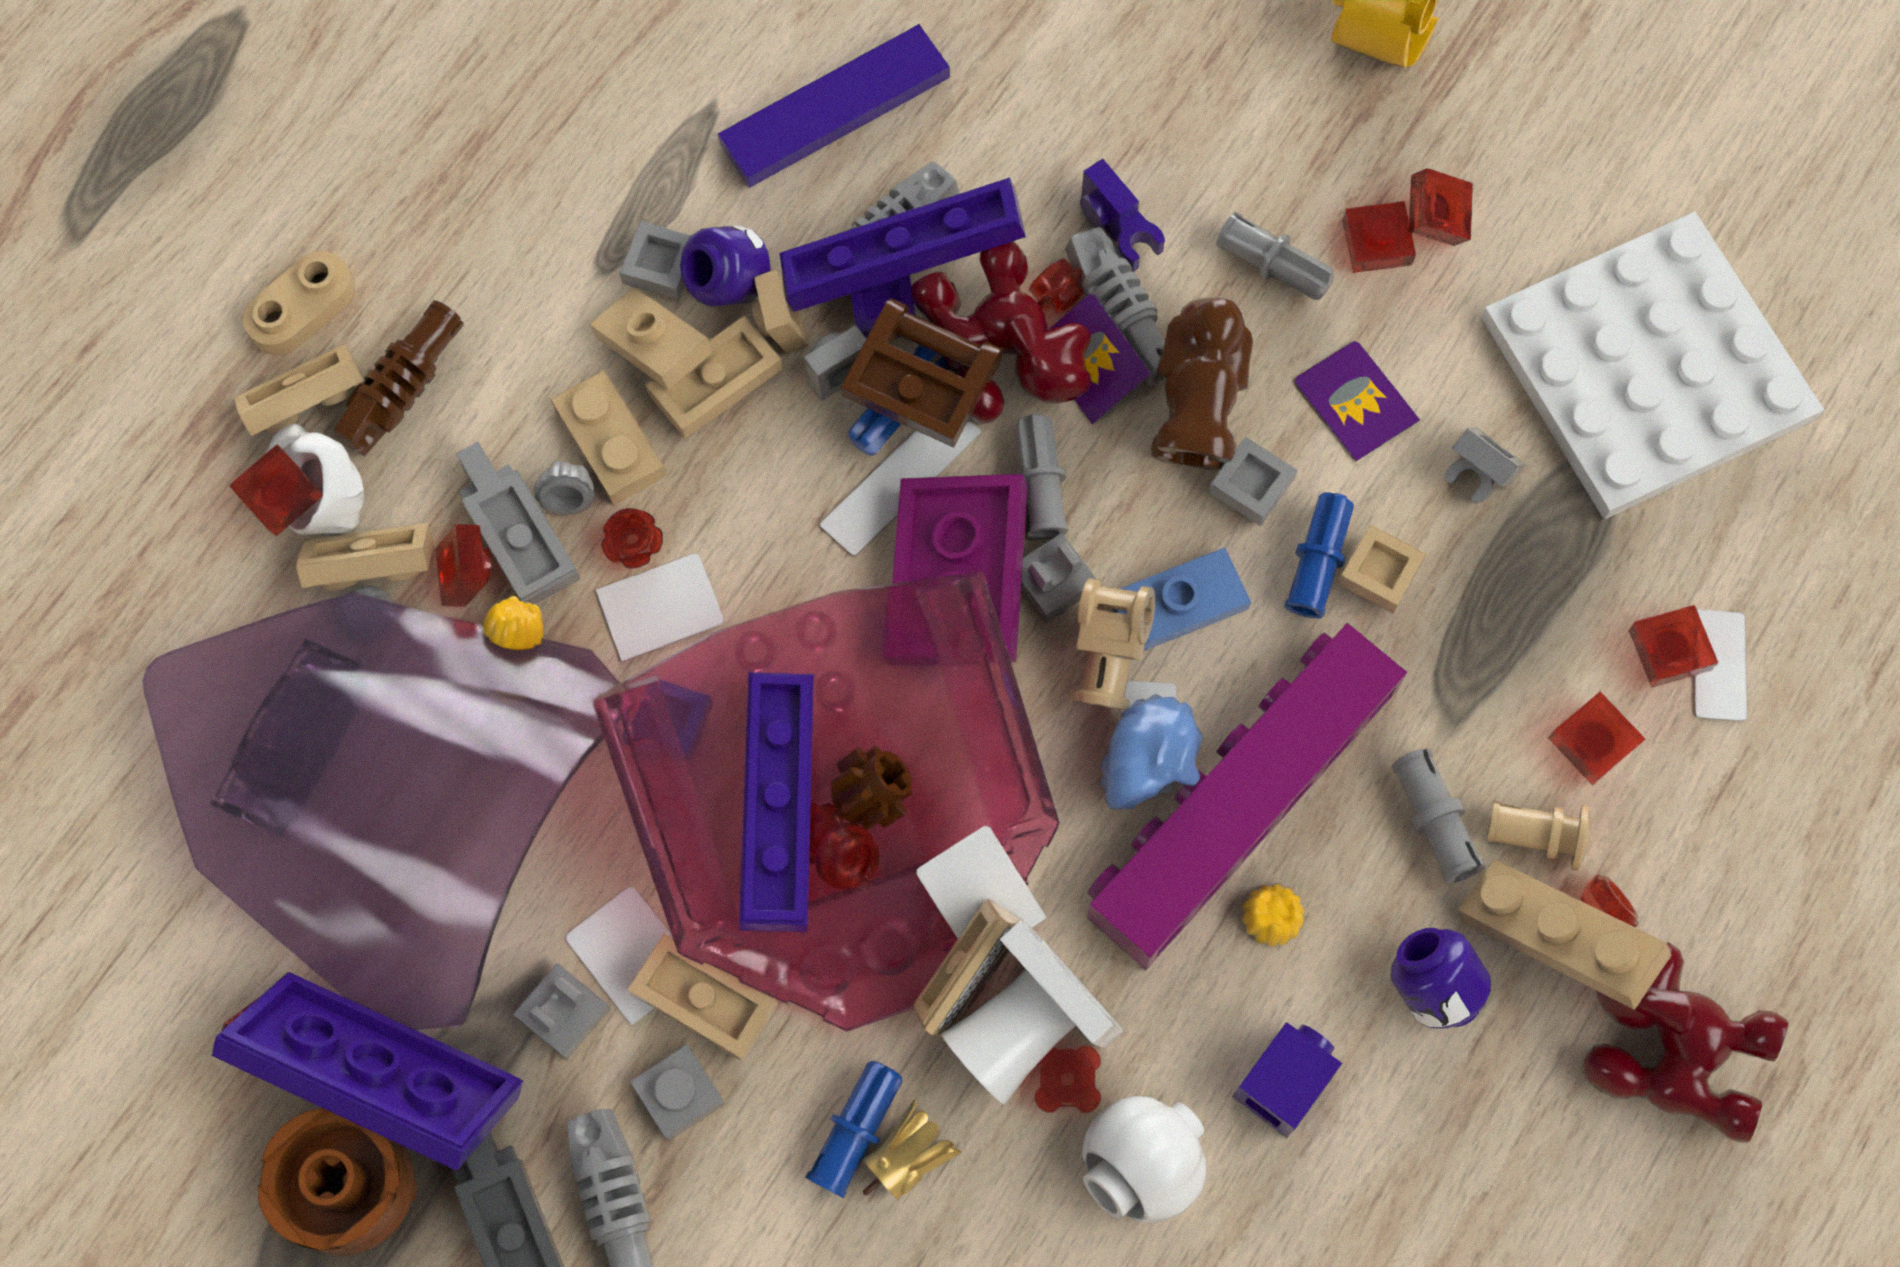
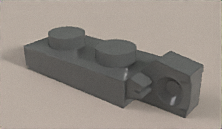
[454,1132,564,1267]

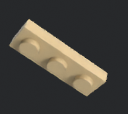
[1458,859,1671,1010]

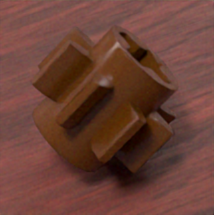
[830,746,912,830]

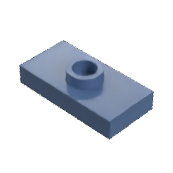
[1113,547,1251,651]

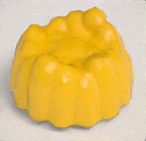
[482,596,544,650]
[1242,883,1305,946]

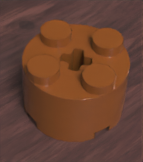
[258,1108,417,1257]

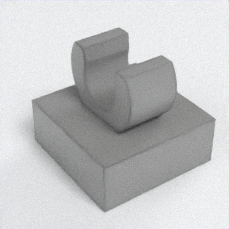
[1444,427,1526,504]
[1021,533,1096,623]
[513,963,611,1060]

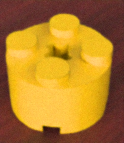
[1331,0,1439,68]

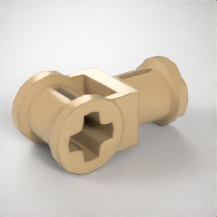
[1073,578,1155,710]

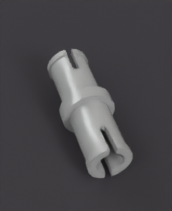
[1391,748,1486,884]

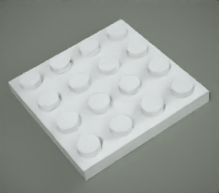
[1481,212,1825,520]

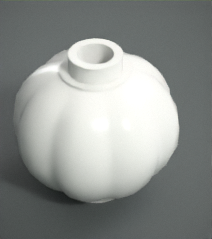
[1082,1096,1207,1223]

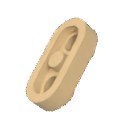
[243,251,355,355]

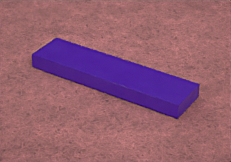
[718,24,950,188]
[779,177,1026,312]
[739,672,814,932]

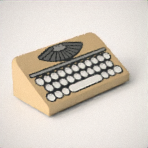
[913,898,1025,1035]

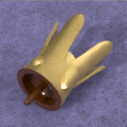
[862,1098,962,1200]

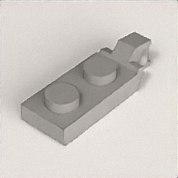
[456,442,580,605]

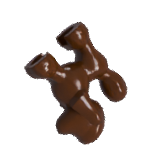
[1151,297,1253,470]

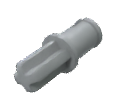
[1216,212,1334,300]
[1016,413,1068,540]

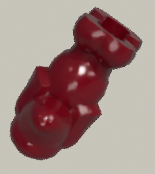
[911,241,1092,423]
[1583,942,1788,1143]

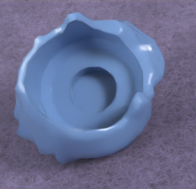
[1101,694,1203,810]

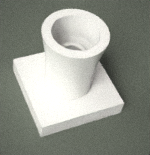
[941,921,1124,1105]

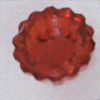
[1580,874,1639,928]

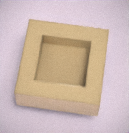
[752,269,809,353]
[1337,524,1426,614]

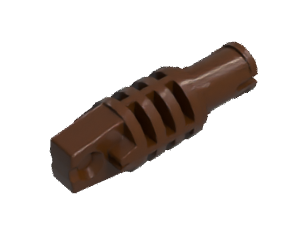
[334,300,464,456]

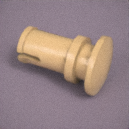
[1487,800,1591,871]

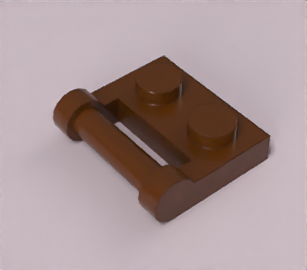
[840,298,1004,448]

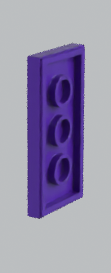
[211,972,523,1171]

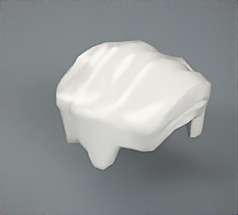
[256,423,365,536]

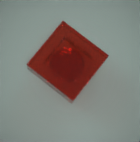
[1409,168,1473,246]
[1342,201,1416,273]
[229,444,323,537]
[435,524,491,607]
[1628,605,1719,688]
[1548,691,1646,786]

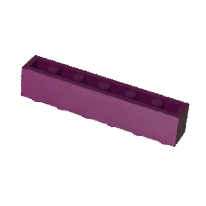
[1087,623,1408,970]

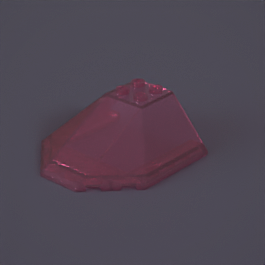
[592,571,1060,1032]

